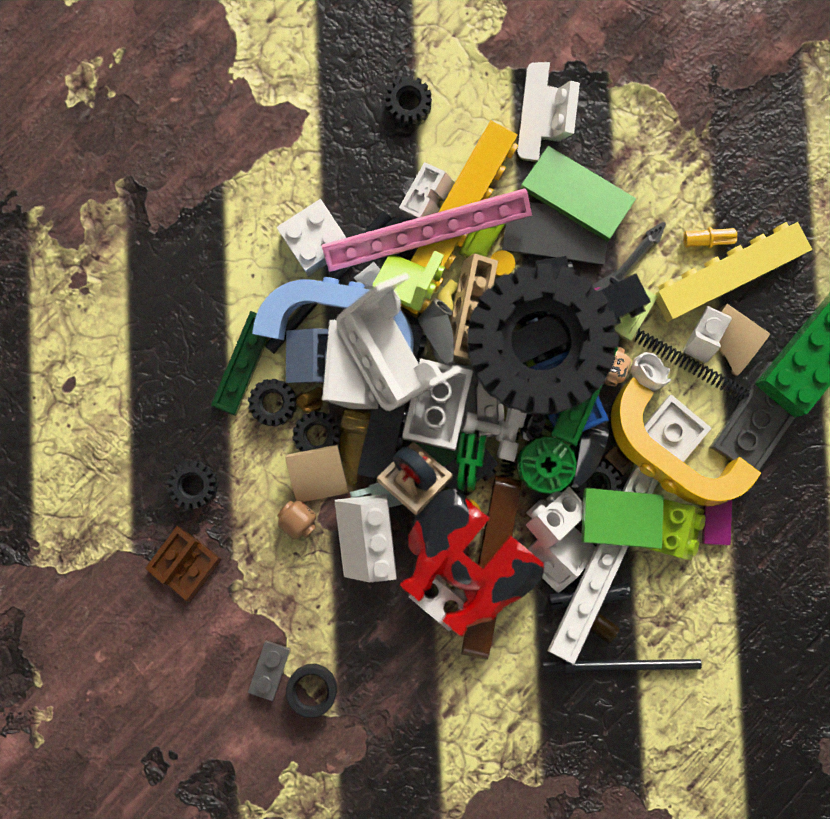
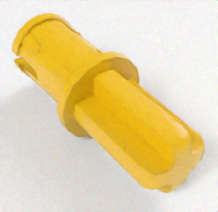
[683,227,737,248]

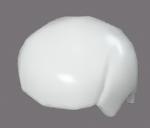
[631,352,671,391]

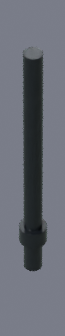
[542,659,702,675]

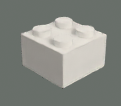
[277,199,346,276]

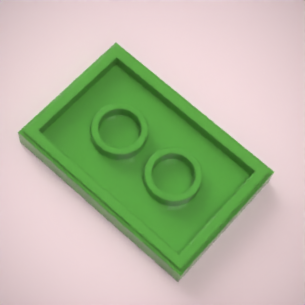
[581,488,664,549]

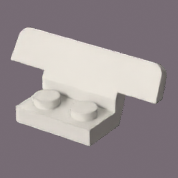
[518,62,580,162]
[526,500,596,593]

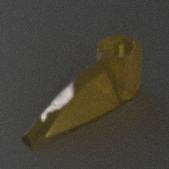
[340,408,371,486]

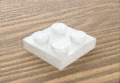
[644,395,711,462]

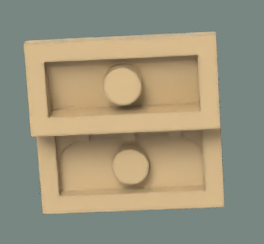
[285,445,348,502]

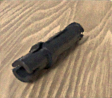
[549,583,631,611]

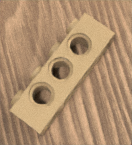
[450,253,498,366]

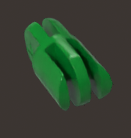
[456,432,487,492]

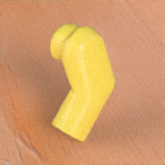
[437,279,458,319]

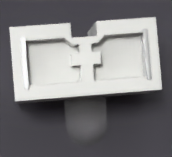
[399,162,455,220]

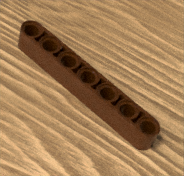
[461,475,522,660]

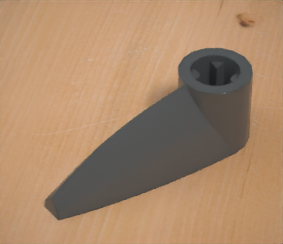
[418,298,454,367]

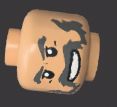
[603,347,631,386]

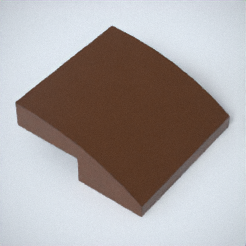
[145,526,222,602]

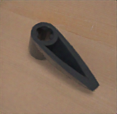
[572,426,609,488]

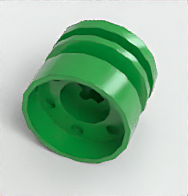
[516,437,576,493]

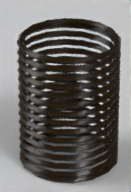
[590,613,620,644]

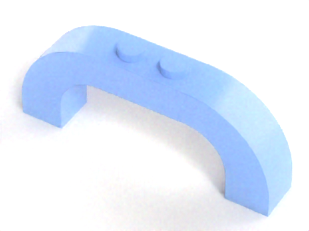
[252,277,414,353]

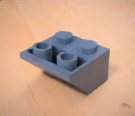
[286,328,329,384]

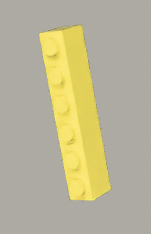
[654,222,812,323]

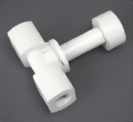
[461,408,526,462]

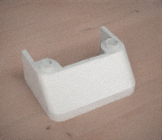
[336,273,461,411]

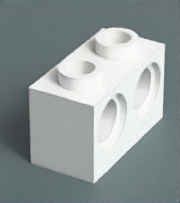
[526,486,583,549]
[409,576,466,631]

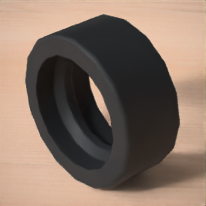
[286,664,337,718]

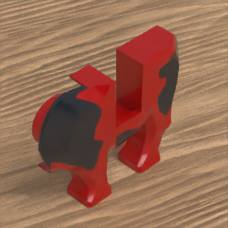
[400,489,544,637]

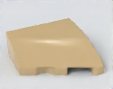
[719,304,770,376]

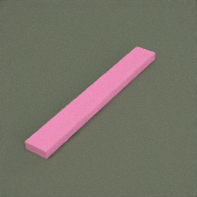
[322,189,532,272]

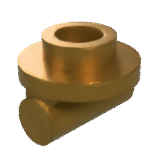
[296,387,323,413]

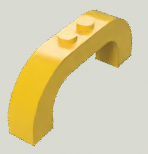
[611,377,761,506]

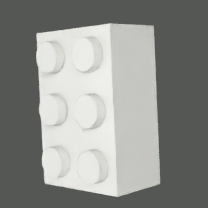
[402,359,473,451]

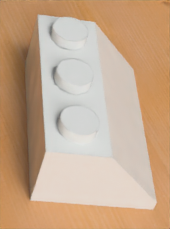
[322,320,378,409]
[335,494,396,582]

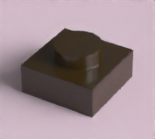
[602,443,634,477]

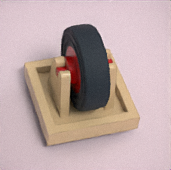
[377,442,453,516]

